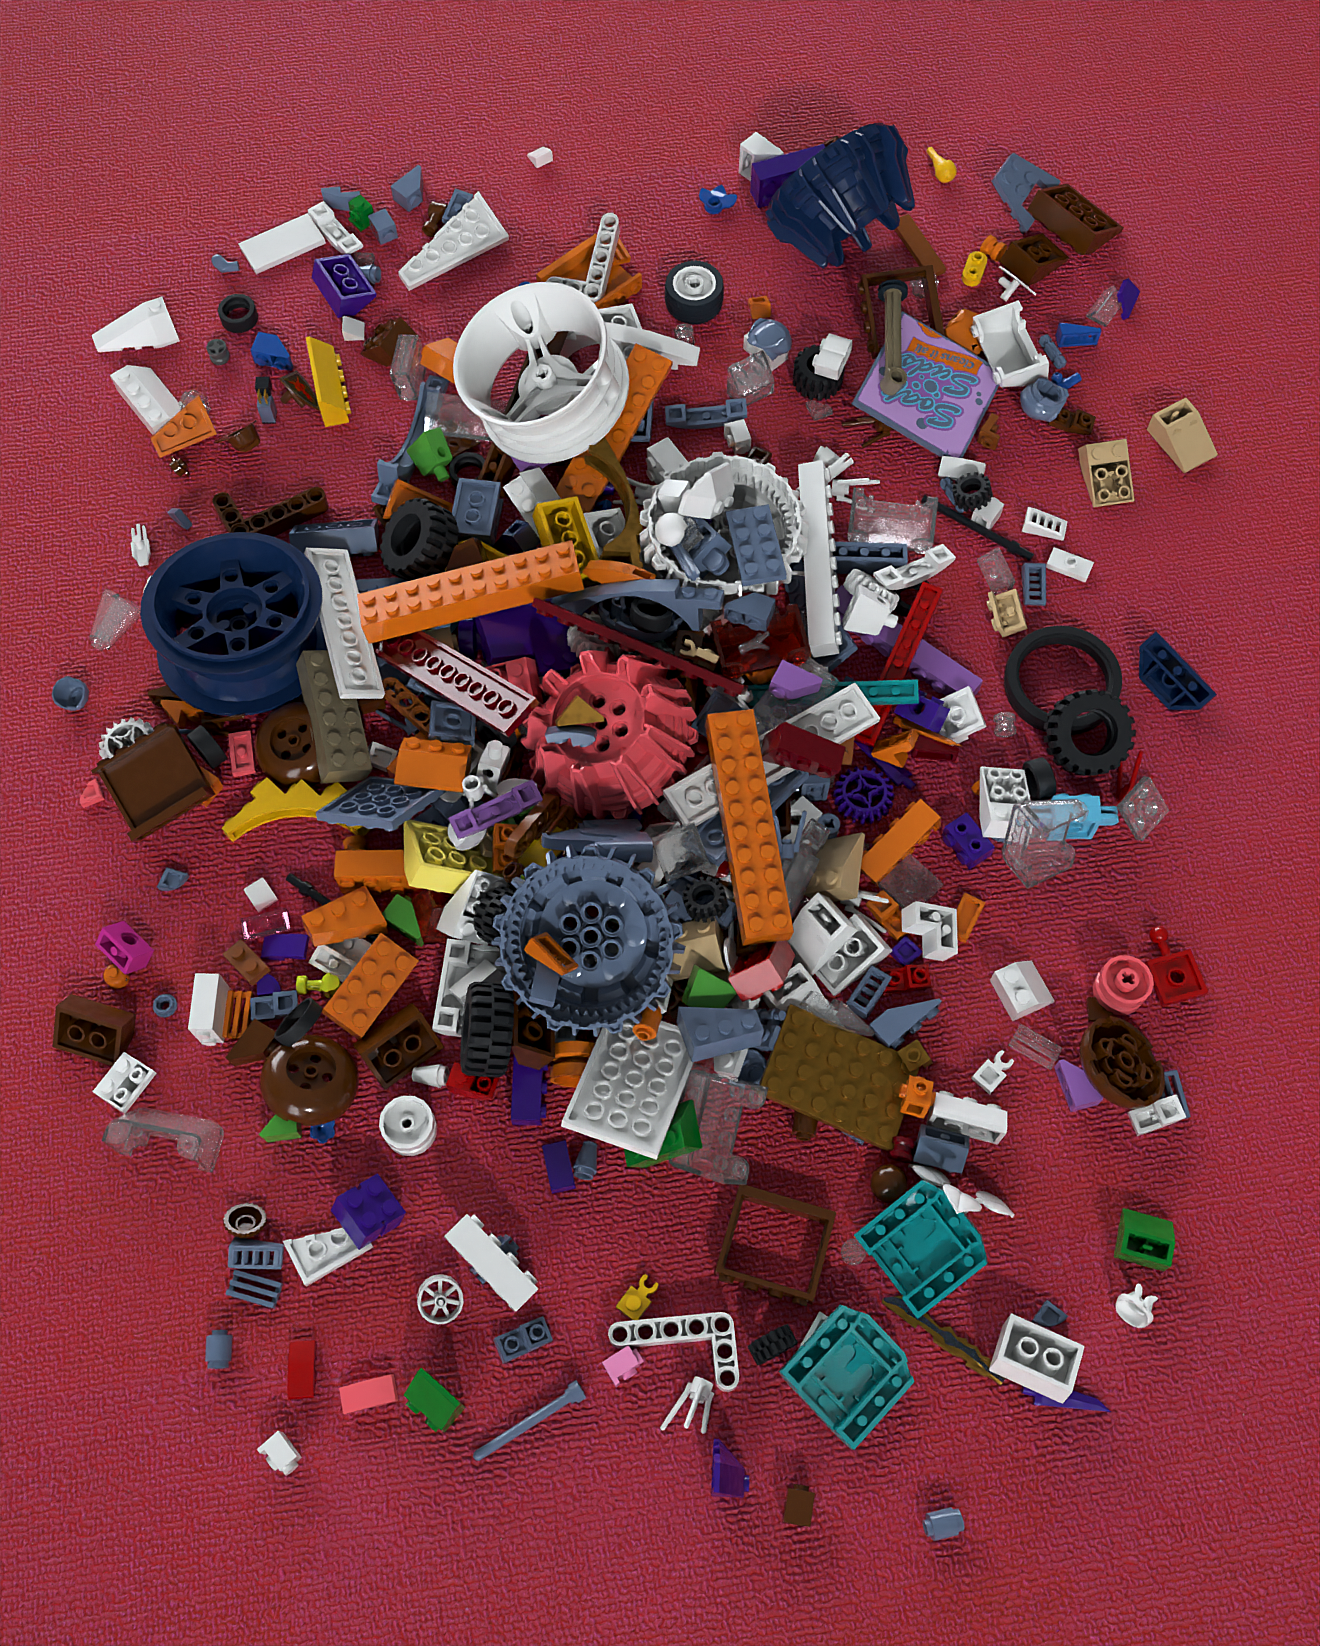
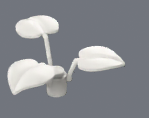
[440,774,537,851]
[908,1163,1015,1218]

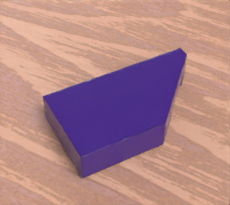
[1117,278,1140,320]

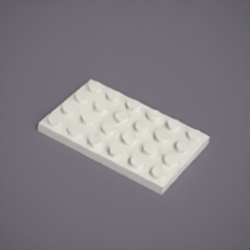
[561,1018,694,1160]

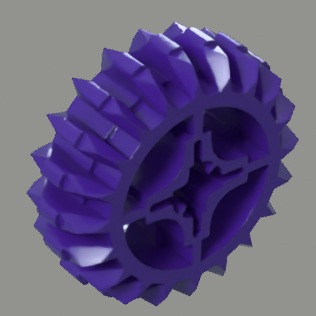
[833,765,895,825]

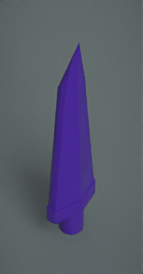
[854,741,916,791]
[1021,1386,1111,1412]

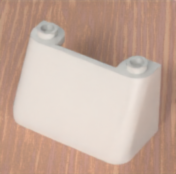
[970,300,1049,387]

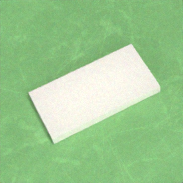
[238,213,326,274]

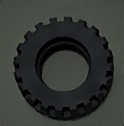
[380,498,459,581]
[1043,689,1136,776]
[460,982,514,1078]

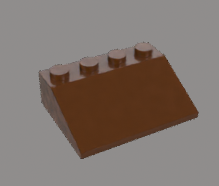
[1027,184,1124,255]

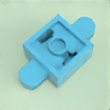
[1032,793,1119,839]

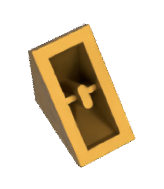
[555,695,604,726]

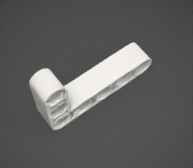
[546,213,620,303]
[608,1312,739,1392]

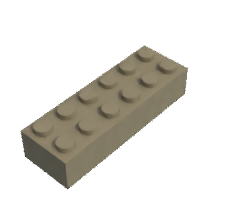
[296,650,373,783]

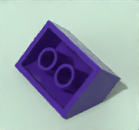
[312,254,377,318]

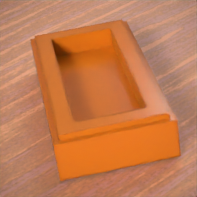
[957,892,986,943]

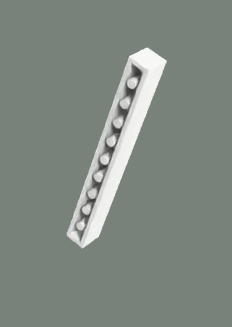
[798,460,842,658]

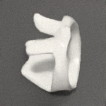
[1115,1283,1158,1328]

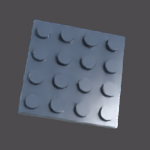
[316,776,446,831]

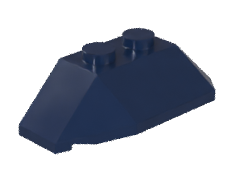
[1139,631,1217,710]

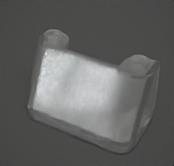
[847,487,938,554]
[1002,799,1089,889]
[102,1107,224,1173]

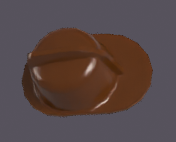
[214,420,260,452]

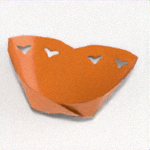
[944,308,982,355]

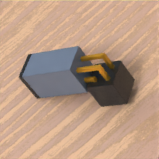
[255,377,277,424]

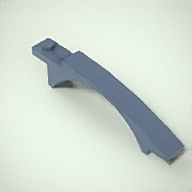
[371,375,449,506]
[551,579,724,631]

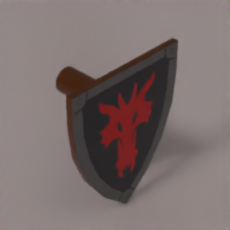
[279,370,320,411]

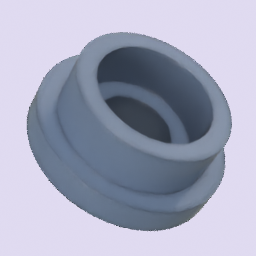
[153,994,177,1018]

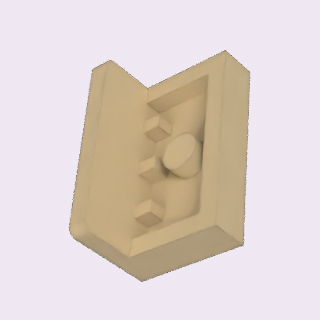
[986,588,1028,637]

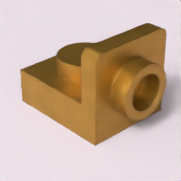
[898,1039,933,1072]

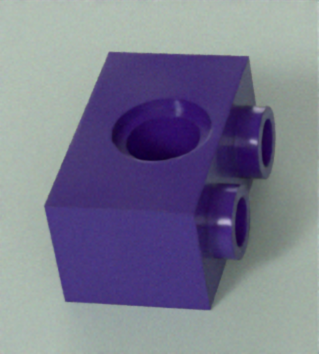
[894,689,950,733]

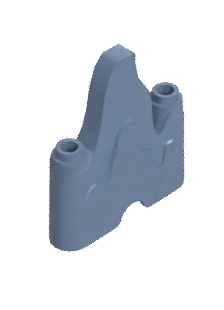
[541,819,653,863]

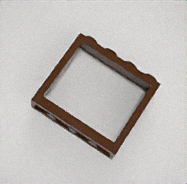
[857,265,945,359]
[715,1183,836,1306]

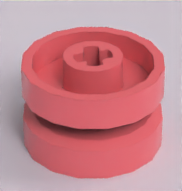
[1092,955,1154,1015]

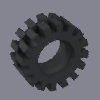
[952,472,993,512]
[682,876,728,923]
[747,1324,798,1366]

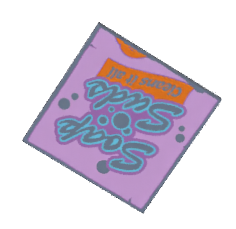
[851,311,999,458]

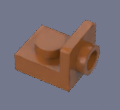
[977,413,1000,451]

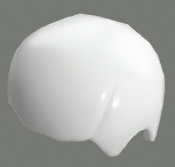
[655,513,688,547]

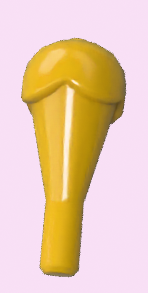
[926,147,957,183]

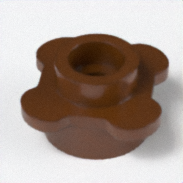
[169,455,190,477]

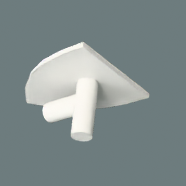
[998,266,1036,302]

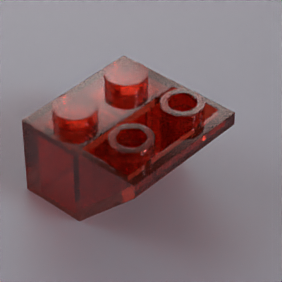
[411,889,461,942]

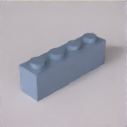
[833,542,908,575]

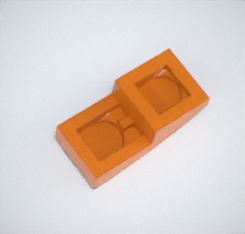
[866,890,908,942]

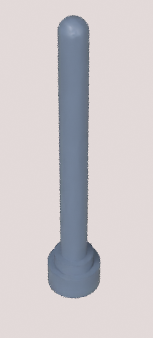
[473,1380,587,1461]

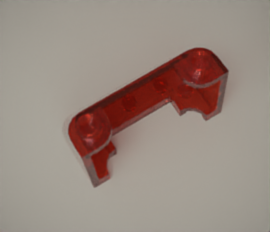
[710,604,811,679]

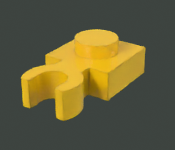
[616,1274,658,1320]

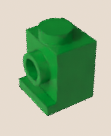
[348,195,374,232]

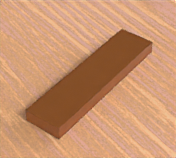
[894,214,946,277]

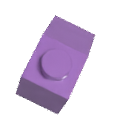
[768,660,823,701]
[1054,1059,1103,1112]

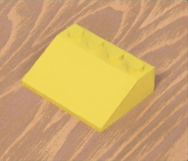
[404,820,503,894]

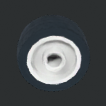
[665,260,724,324]

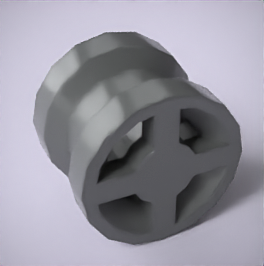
[206,339,230,365]

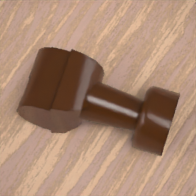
[422,201,448,237]

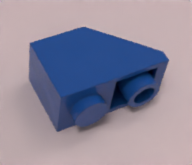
[250,332,294,371]

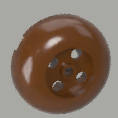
[255,701,321,788]
[1079,1016,1165,1109]
[260,1035,359,1126]

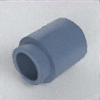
[205,1330,233,1369]
[922,1507,965,1541]

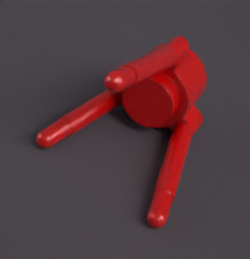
[1115,750,1153,807]

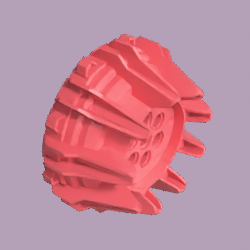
[521,647,699,819]

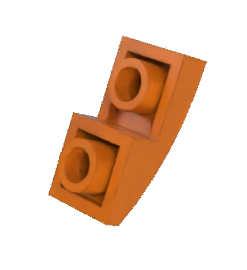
[492,823,518,874]

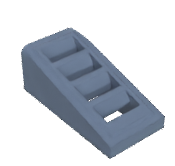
[1021,563,1046,606]
[846,965,892,1020]
[228,1237,284,1269]

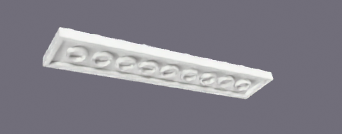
[663,683,880,831]

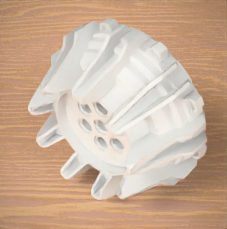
[639,452,809,613]

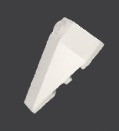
[92,297,180,352]

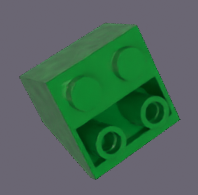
[1113,1208,1175,1271]

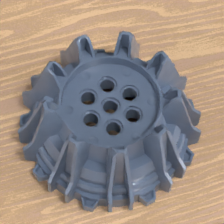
[491,844,686,1037]

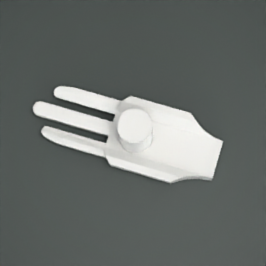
[131,524,151,566]

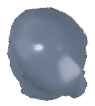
[747,318,792,361]
[1020,377,1069,422]

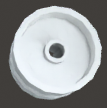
[379,1096,437,1156]

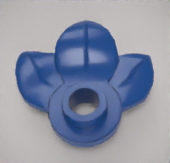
[699,185,737,214]

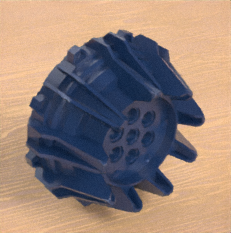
[765,122,915,269]

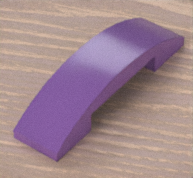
[448,779,543,840]

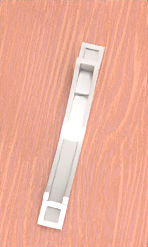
[560,322,700,370]

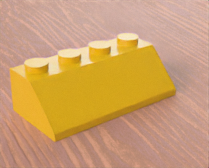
[306,336,351,427]

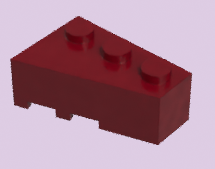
[761,721,846,778]

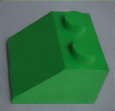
[404,1368,466,1432]

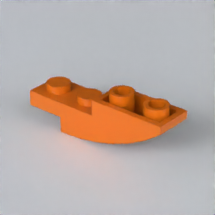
[582,560,657,584]

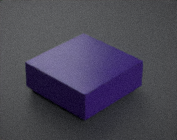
[890,936,923,967]

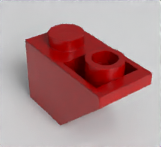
[446,1062,500,1100]

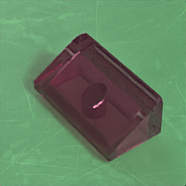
[240,908,291,941]

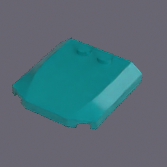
[854,1180,988,1319]
[778,1305,915,1450]

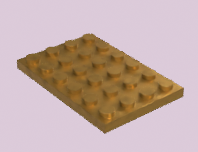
[756,1004,919,1152]

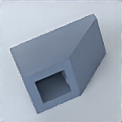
[724,592,776,632]

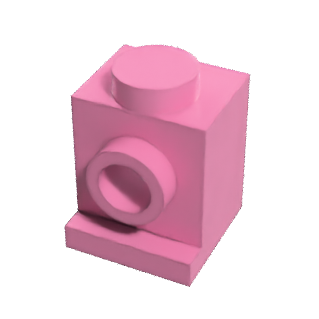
[602,1345,644,1387]

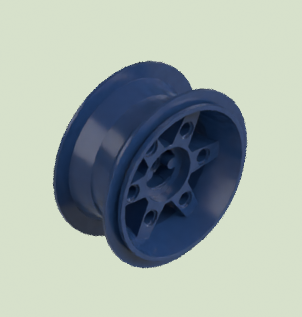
[140,532,328,716]

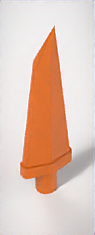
[893,715,961,746]

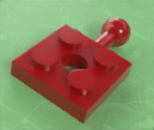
[1144,926,1208,1007]

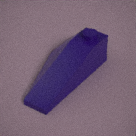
[711,1439,749,1498]

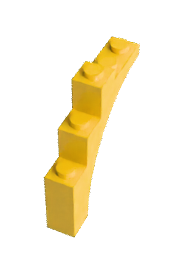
[222,778,371,842]

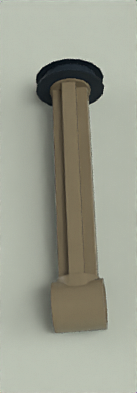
[877,279,908,396]

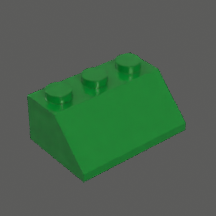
[624,1099,703,1168]

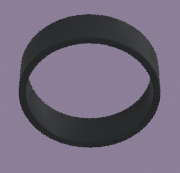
[274,998,322,1047]

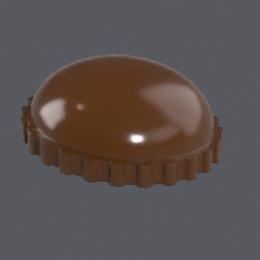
[223,1203,267,1238]

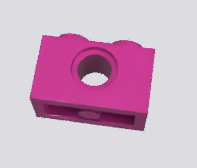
[95,921,154,975]

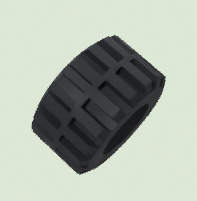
[793,345,845,401]
[473,886,516,949]

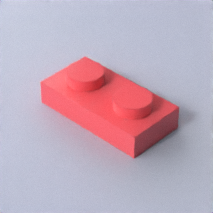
[228,730,256,777]

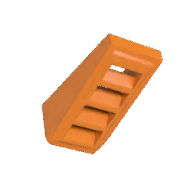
[524,932,579,976]

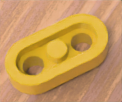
[962,251,987,287]

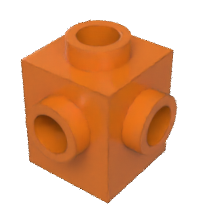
[898,1075,936,1119]

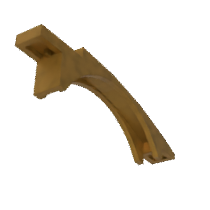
[584,437,643,569]

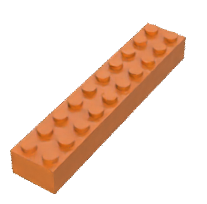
[357,540,584,644]
[705,709,794,946]

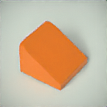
[748,296,771,319]

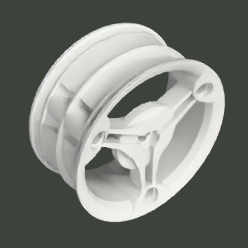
[453,282,629,464]

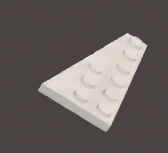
[398,191,509,291]

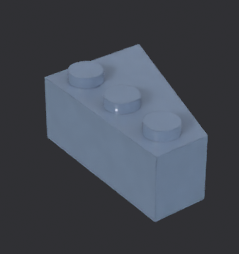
[676,1007,764,1062]

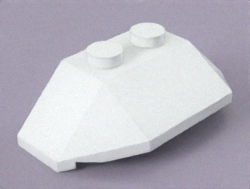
[677,462,735,519]

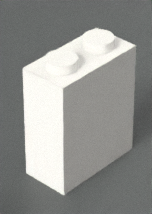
[188,973,231,1046]

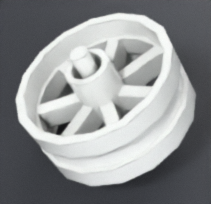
[417,1274,464,1325]

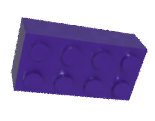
[750,144,825,208]

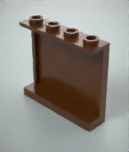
[91,722,215,841]

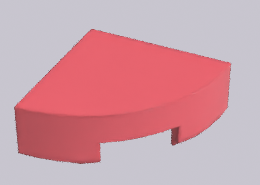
[80,778,105,808]

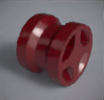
[888,1136,916,1163]

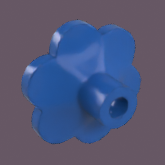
[310,1120,335,1144]

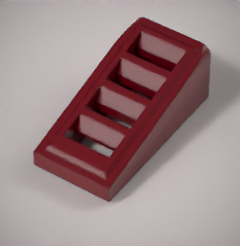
[911,734,959,762]

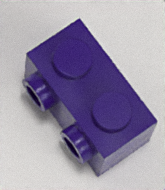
[942,812,995,870]

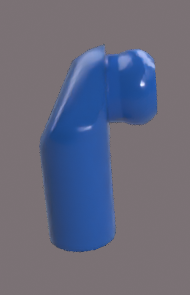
[1051,372,1082,389]

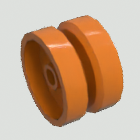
[550,1041,596,1088]

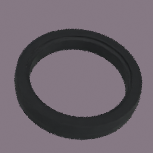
[1004,626,1122,735]

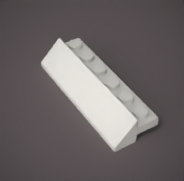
[503,467,561,545]

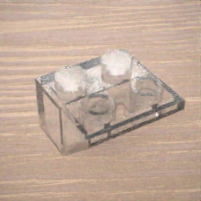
[727,350,774,406]

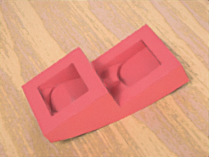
[339,1374,398,1415]

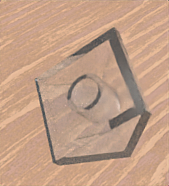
[651,822,711,882]

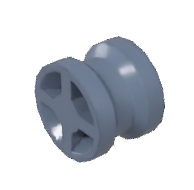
[816,813,840,841]

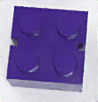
[331,1173,406,1250]

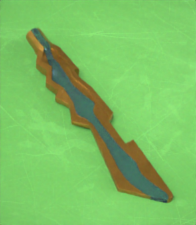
[882,1296,1006,1386]

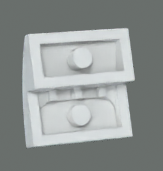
[308,937,372,982]

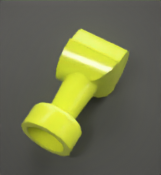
[296,973,341,998]

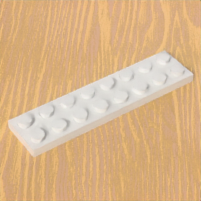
[304,548,385,699]

